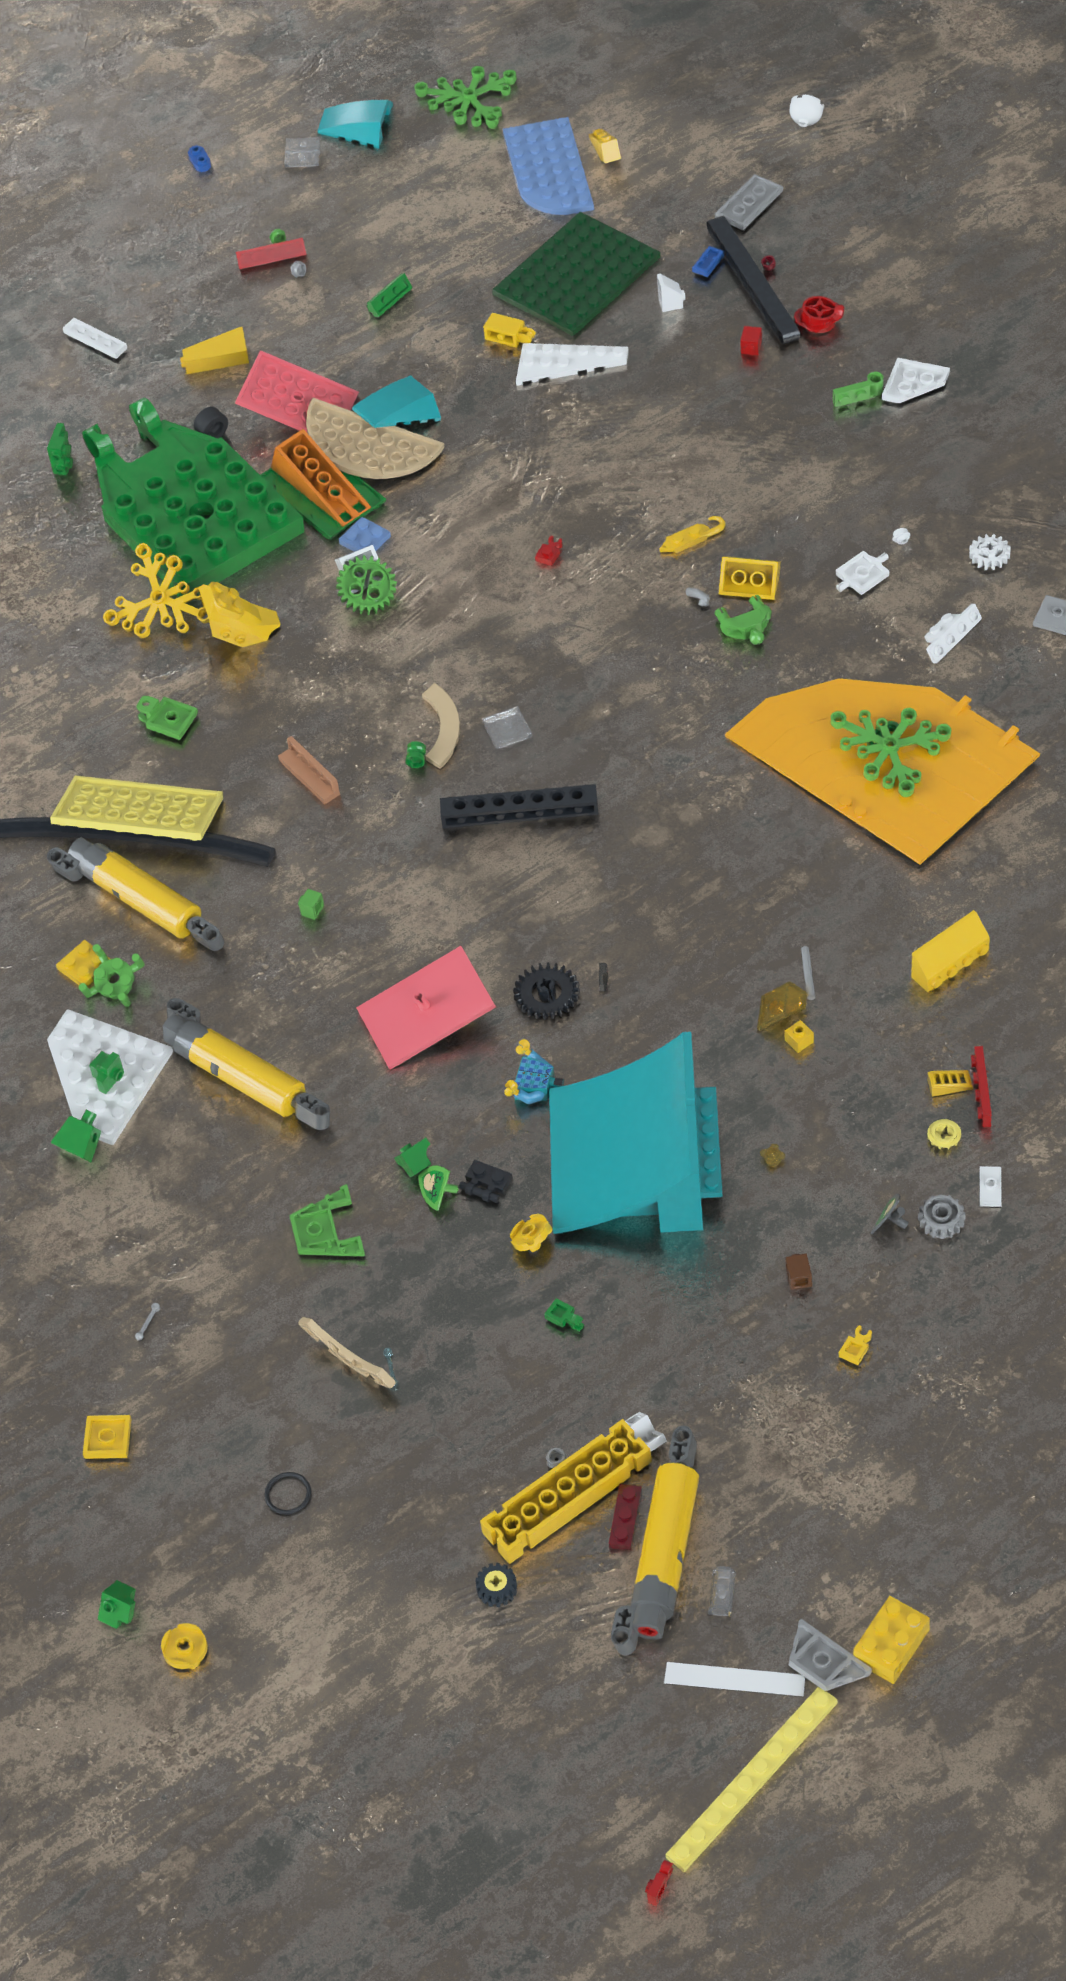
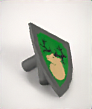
[871,1194,909,1234]

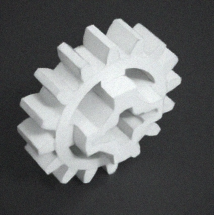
[970,534,1010,570]

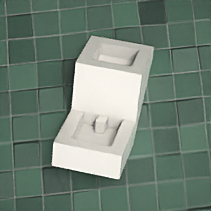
[625,1412,667,1451]

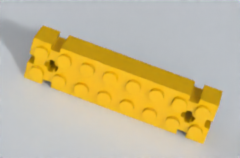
[480,1419,652,1564]

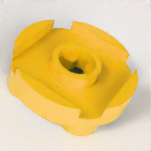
[510,1214,553,1252]
[161,1623,208,1669]

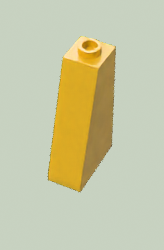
[180,327,249,374]

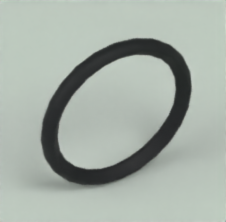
[264,1472,311,1515]

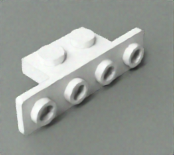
[924,604,982,664]

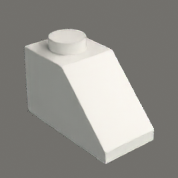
[657,274,686,312]

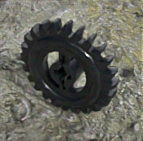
[513,962,580,1020]

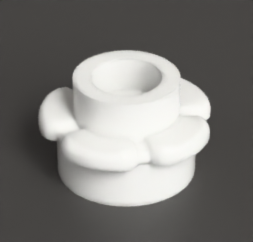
[892,528,911,544]

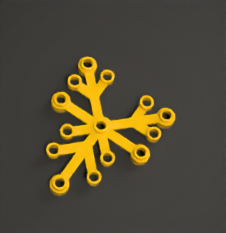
[103,543,209,638]

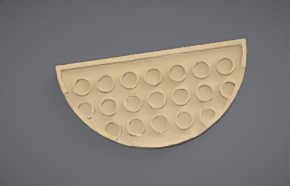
[306,398,444,479]

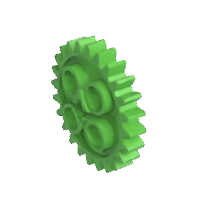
[336,555,397,615]

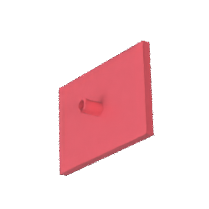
[235,350,359,432]
[356,946,496,1070]

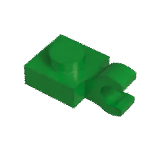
[544,1298,585,1332]

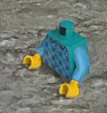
[504,1039,564,1104]

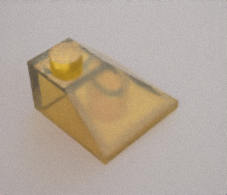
[757,981,807,1031]

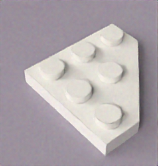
[882,358,950,403]

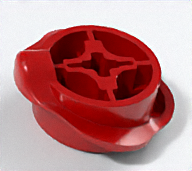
[793,296,844,333]

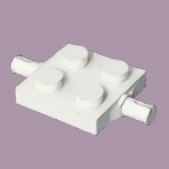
[836,551,889,595]

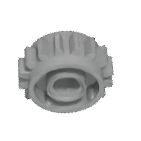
[918,1194,965,1239]

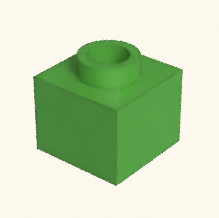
[298,889,324,920]

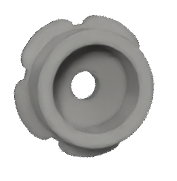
[291,261,306,278]
[546,1448,568,1468]

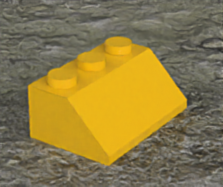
[719,556,781,600]

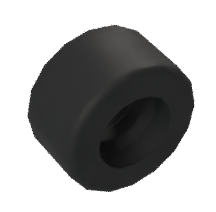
[193,406,229,439]

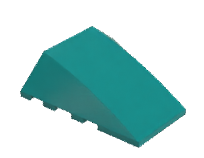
[318,100,393,149]
[352,376,441,428]

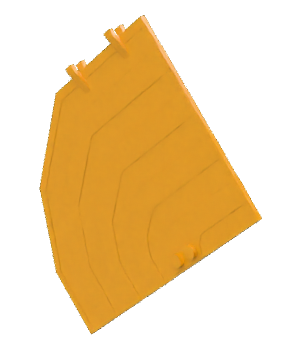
[725,678,1040,865]

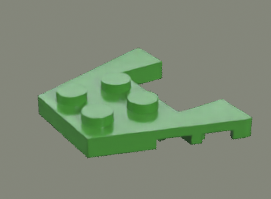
[289,1184,365,1256]

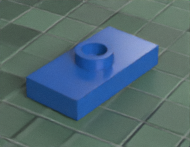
[692,246,725,277]

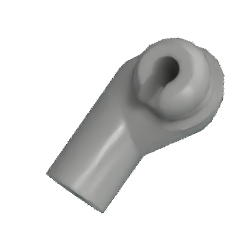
[686,587,710,606]

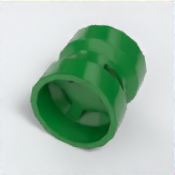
[405,741,426,768]

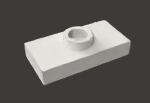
[980,1166,1001,1207]

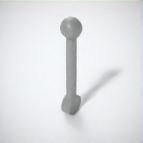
[135,1303,160,1340]

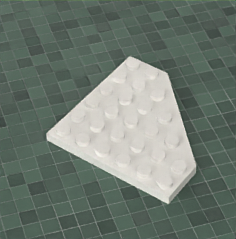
[47,1009,173,1145]

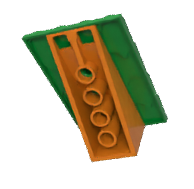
[261,429,386,540]

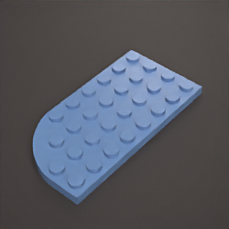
[503,117,594,215]

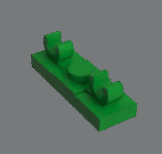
[366,273,413,318]

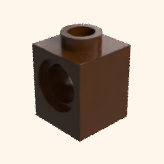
[785,1253,812,1290]

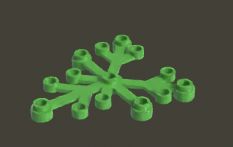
[414,66,517,128]
[830,708,952,797]

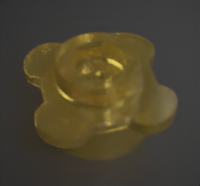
[760,1144,785,1166]

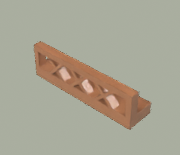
[278,736,340,805]

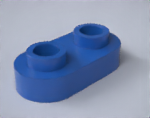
[188,145,211,172]

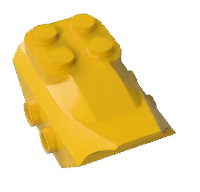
[199,582,281,647]

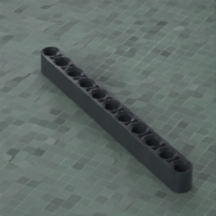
[706,216,800,344]

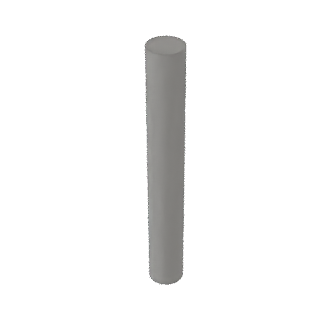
[801,946,815,1000]

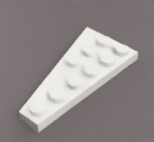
[516,343,628,386]

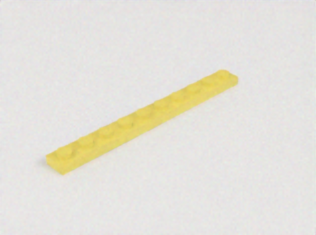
[666,1687,837,1872]

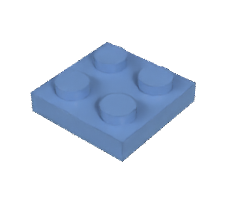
[339,517,391,551]

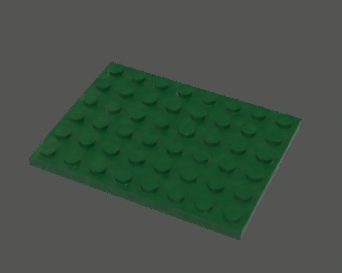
[492,212,661,336]

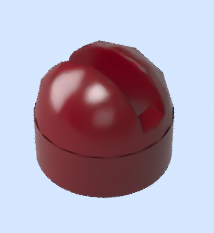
[761,255,776,271]

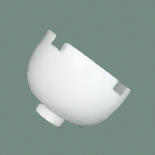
[790,95,824,127]

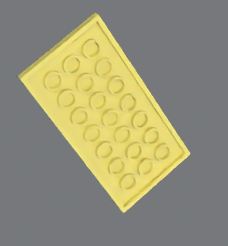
[50,775,223,841]

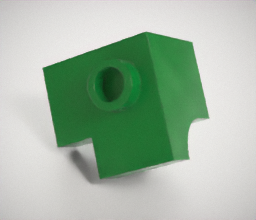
[89,1051,124,1094]
[394,1138,431,1178]
[97,1580,136,1629]

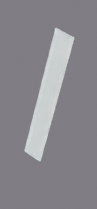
[664,1662,805,1696]

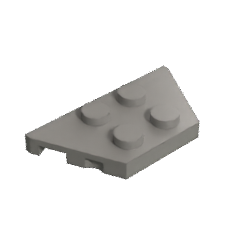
[789,1619,872,1692]

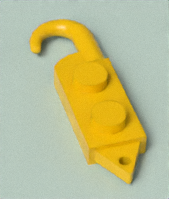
[660,516,725,554]

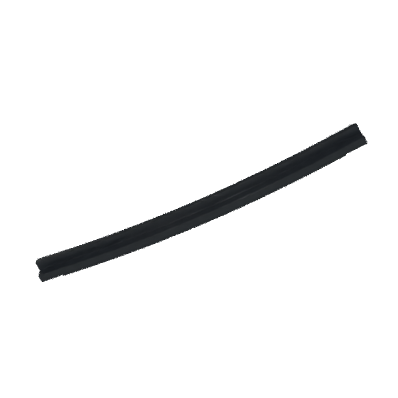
[0,817,276,867]

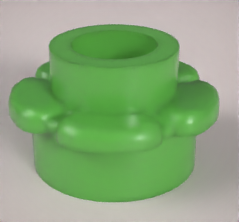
[270,229,286,244]

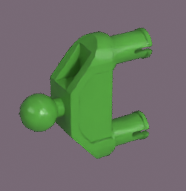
[715,595,772,645]

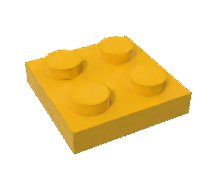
[56,940,110,987]
[83,1415,132,1459]

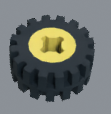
[476,1563,517,1607]

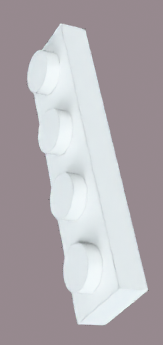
[63,318,127,359]

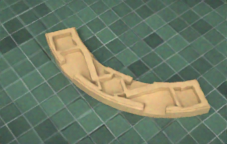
[422,683,460,769]
[298,1317,396,1388]

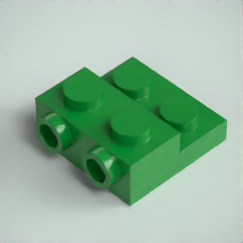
[47,423,73,475]

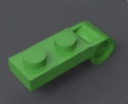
[833,372,884,407]

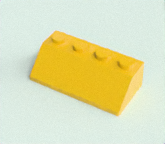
[911,910,990,992]

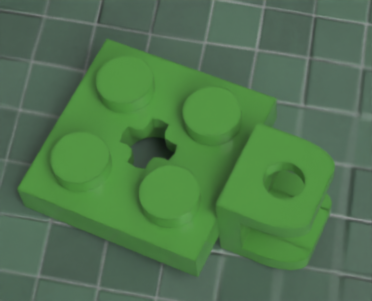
[136,696,198,740]

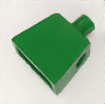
[51,1109,101,1163]

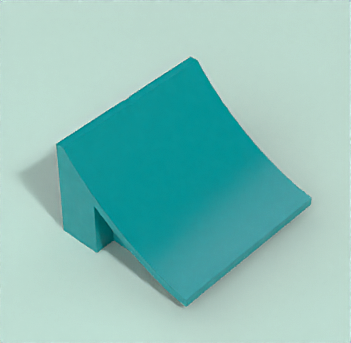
[549,1032,723,1234]

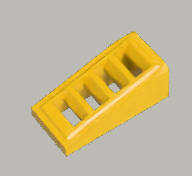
[927,1070,973,1097]

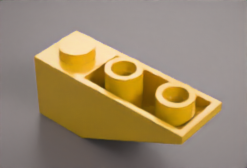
[588,129,621,163]

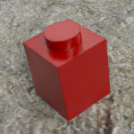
[740,326,762,355]

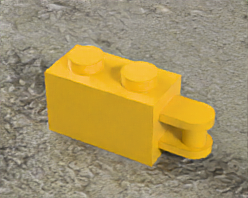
[483,313,536,348]

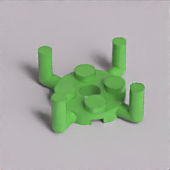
[79,944,145,1007]

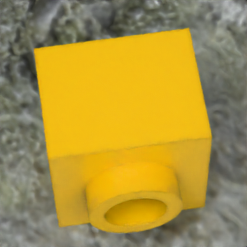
[785,1020,814,1053]

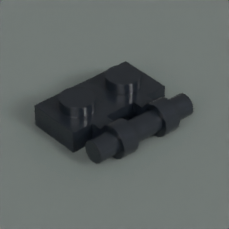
[458,1159,513,1203]

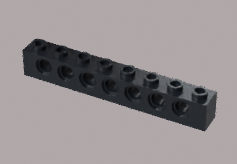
[440,784,599,829]

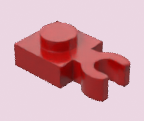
[535,536,563,566]
[645,1860,674,1907]

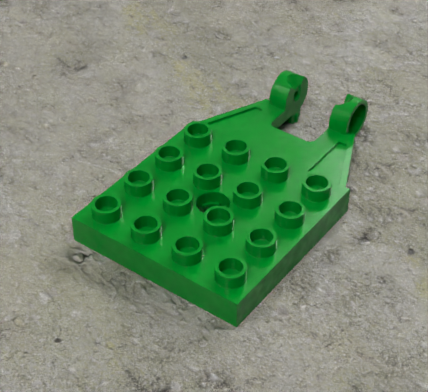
[82,397,305,597]

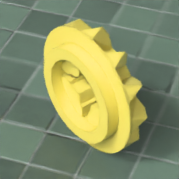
[927,1119,961,1150]

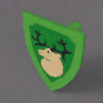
[418,1165,458,1211]

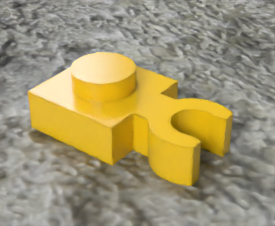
[839,1325,872,1366]

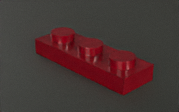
[609,1484,642,1550]

